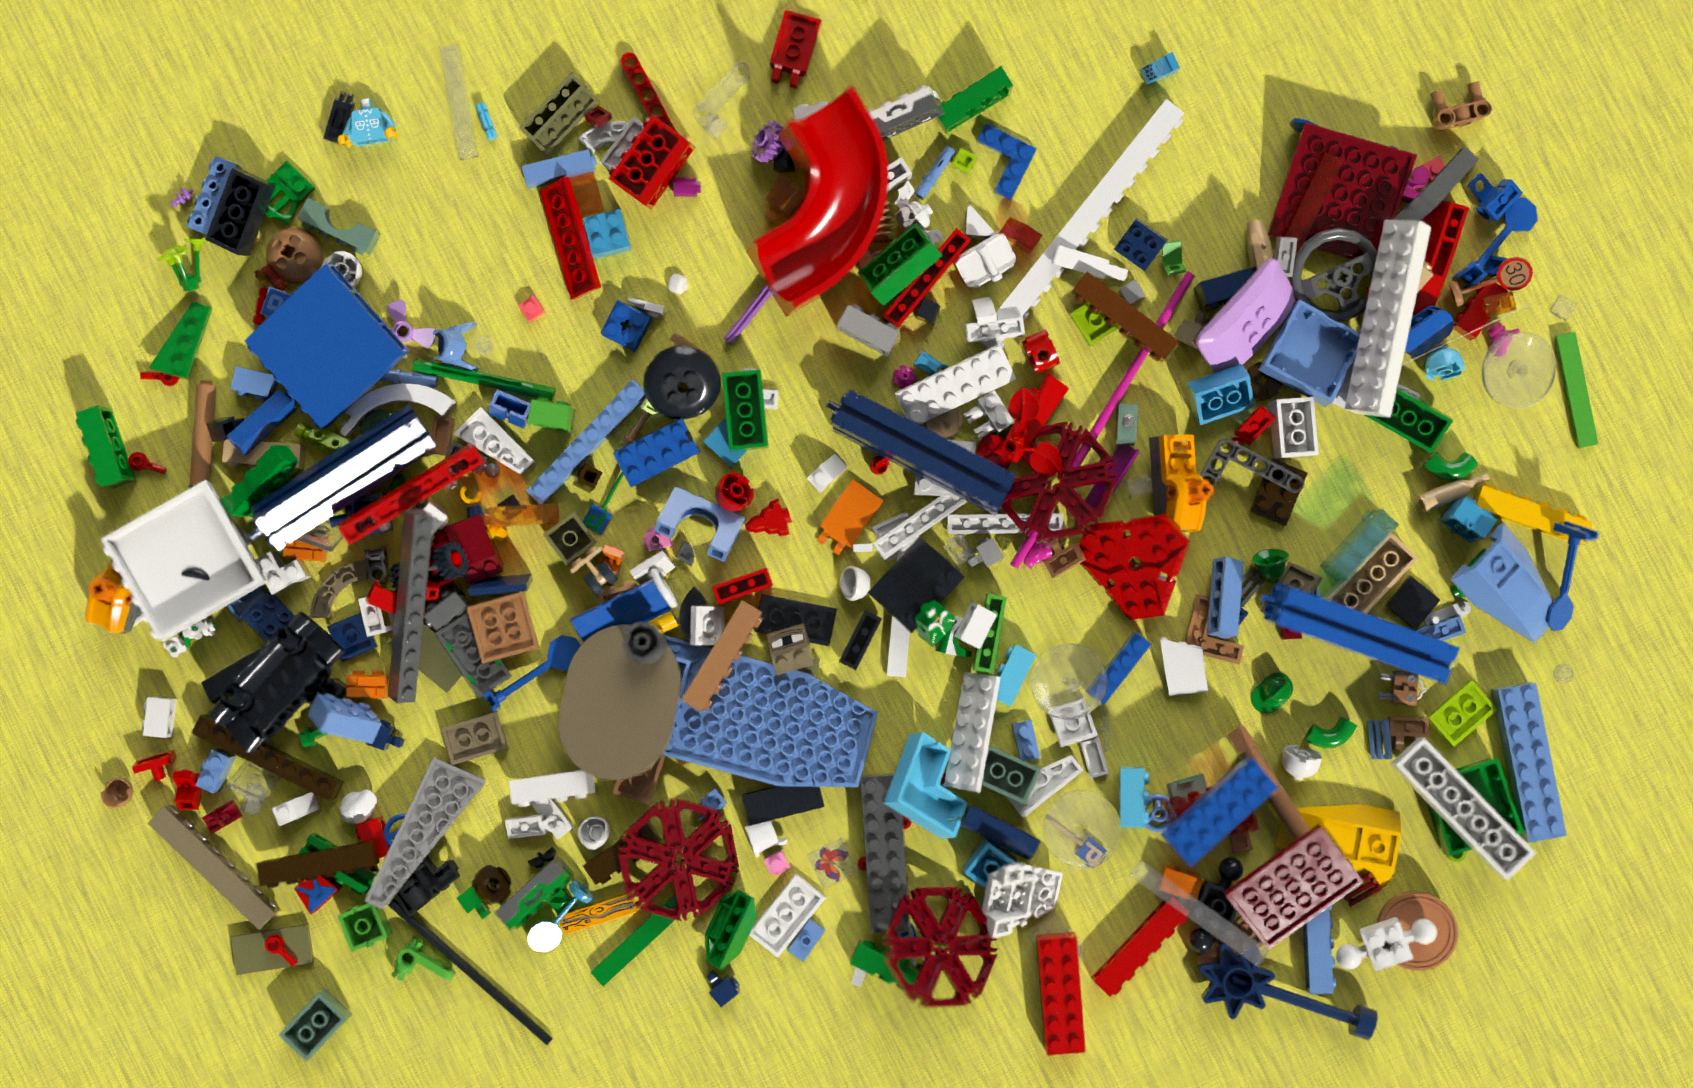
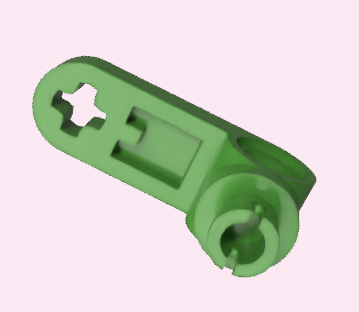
[392,937,455,981]

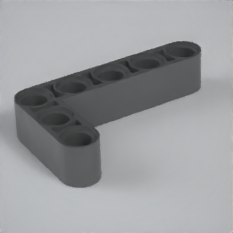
[1395,146,1479,221]
[1200,438,1304,493]

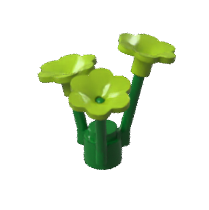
[157,238,209,291]

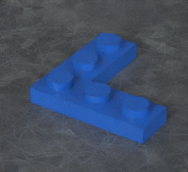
[977,123,1037,201]

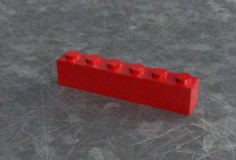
[882,228,971,330]
[1091,894,1190,997]

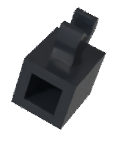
[206,416,244,442]

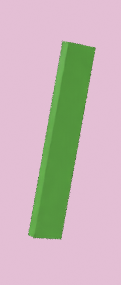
[1554,332,1599,448]

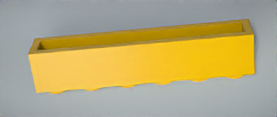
[1473,484,1593,545]

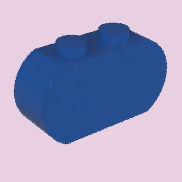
[1404,306,1454,357]

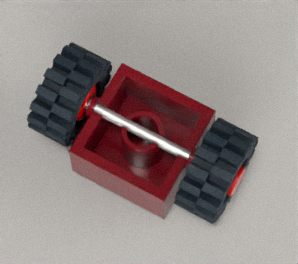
[389,540,469,593]

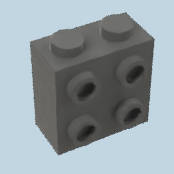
[423,581,467,630]

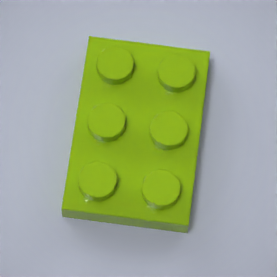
[1427,680,1497,747]

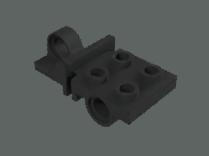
[394,855,460,917]

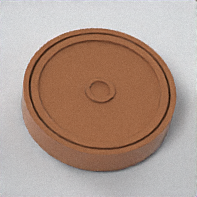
[1377,890,1458,971]

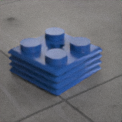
[601,300,652,352]

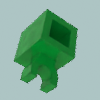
[456,887,491,919]

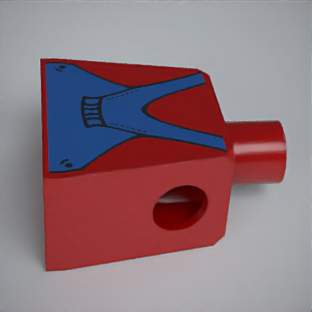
[294,875,343,914]

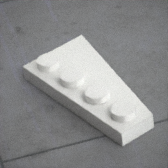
[454,407,535,475]

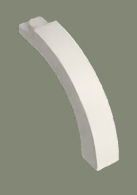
[340,384,458,438]

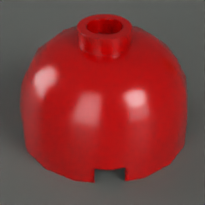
[715,472,754,512]

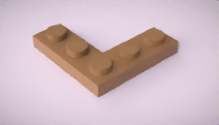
[1184,594,1244,665]

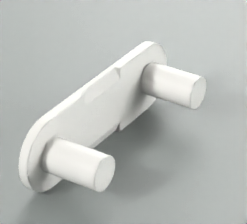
[1425,601,1471,625]

